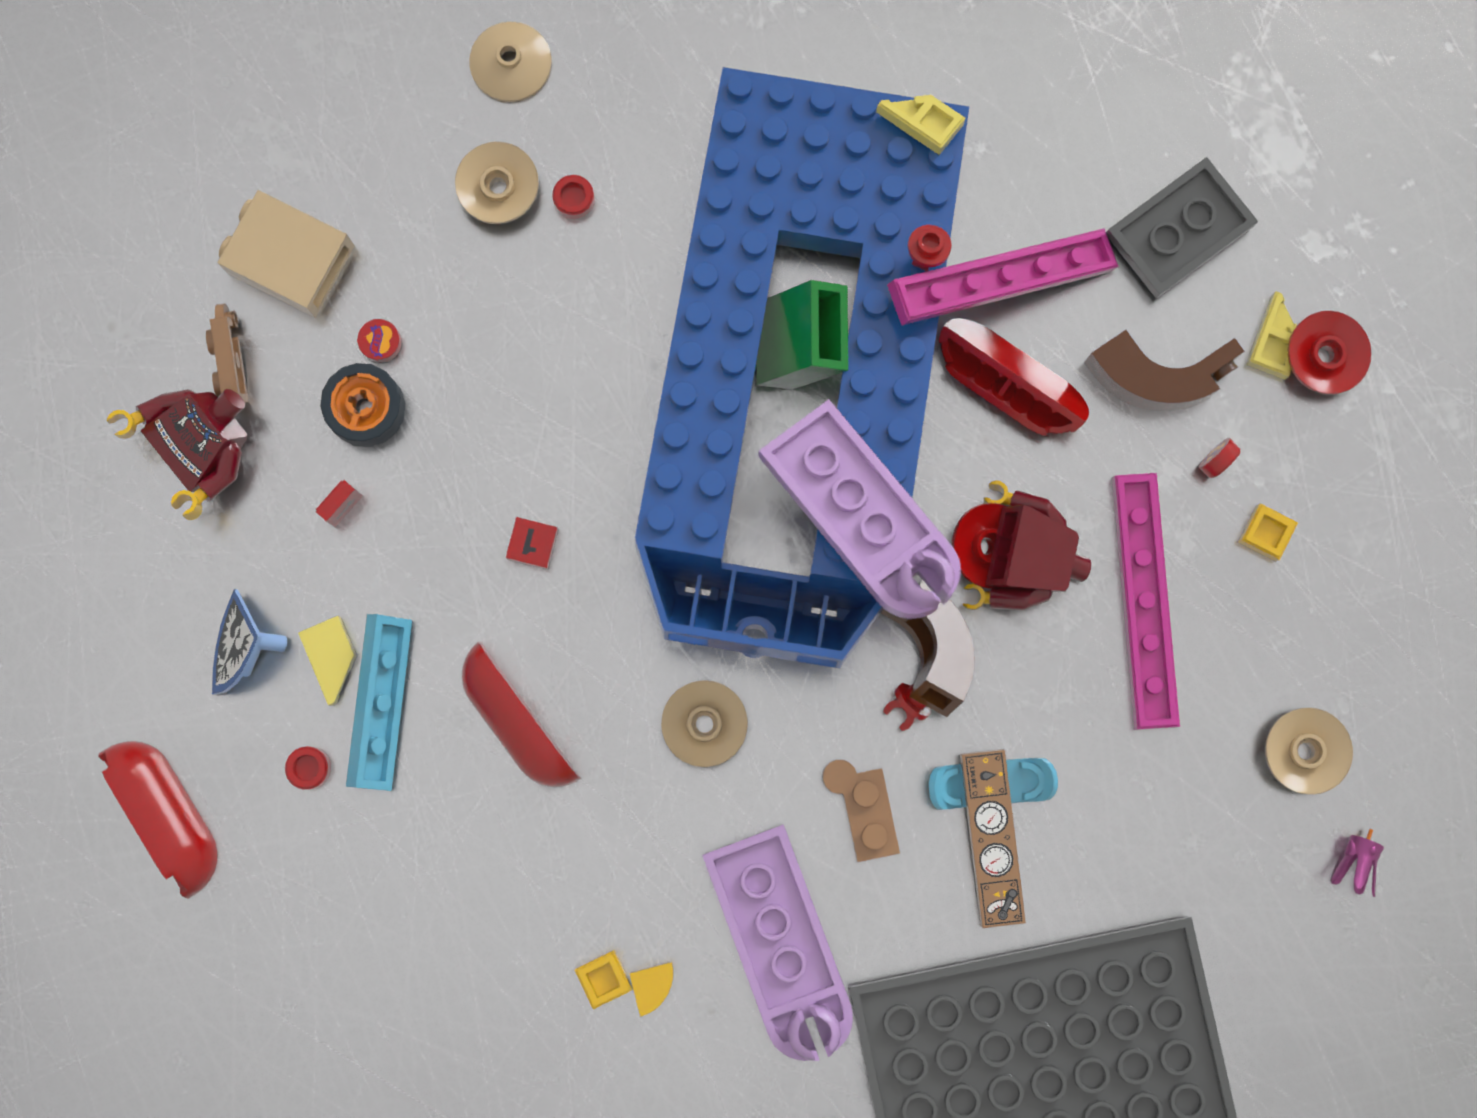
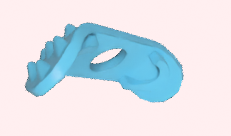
[929,758,1058,810]

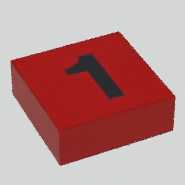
[316,480,363,527]
[505,517,559,570]

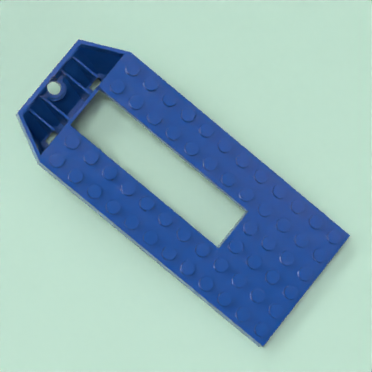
[635,67,969,669]

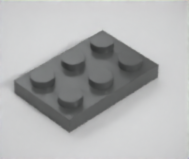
[1106,157,1259,299]

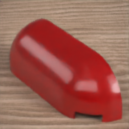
[939,318,1089,436]
[462,641,581,787]
[98,741,217,899]

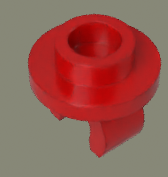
[908,225,952,272]
[883,683,931,731]

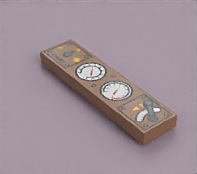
[960,749,1026,928]

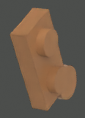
[206,303,249,403]
[823,760,900,862]

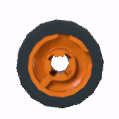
[320,363,405,447]

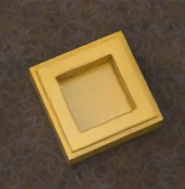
[1238,503,1298,562]
[574,949,633,1010]

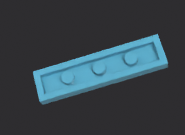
[346,614,412,791]

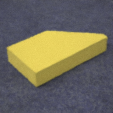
[876,95,965,155]
[1246,291,1297,380]
[298,616,357,706]

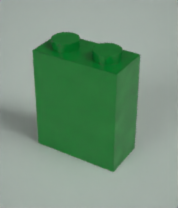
[757,280,848,389]

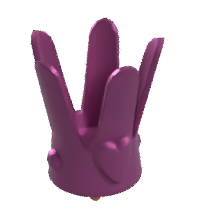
[1331,829,1384,897]

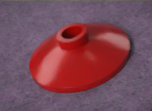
[1288,311,1372,395]
[952,503,1007,588]

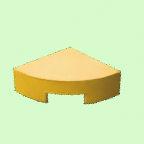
[629,961,673,1017]

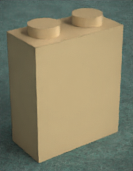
[217,190,355,318]

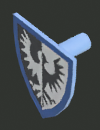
[212,589,287,695]

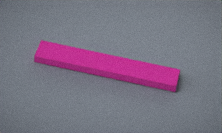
[887,228,1119,325]
[1112,473,1180,730]

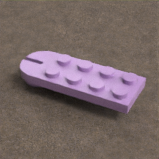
[758,400,961,619]
[702,824,853,1061]

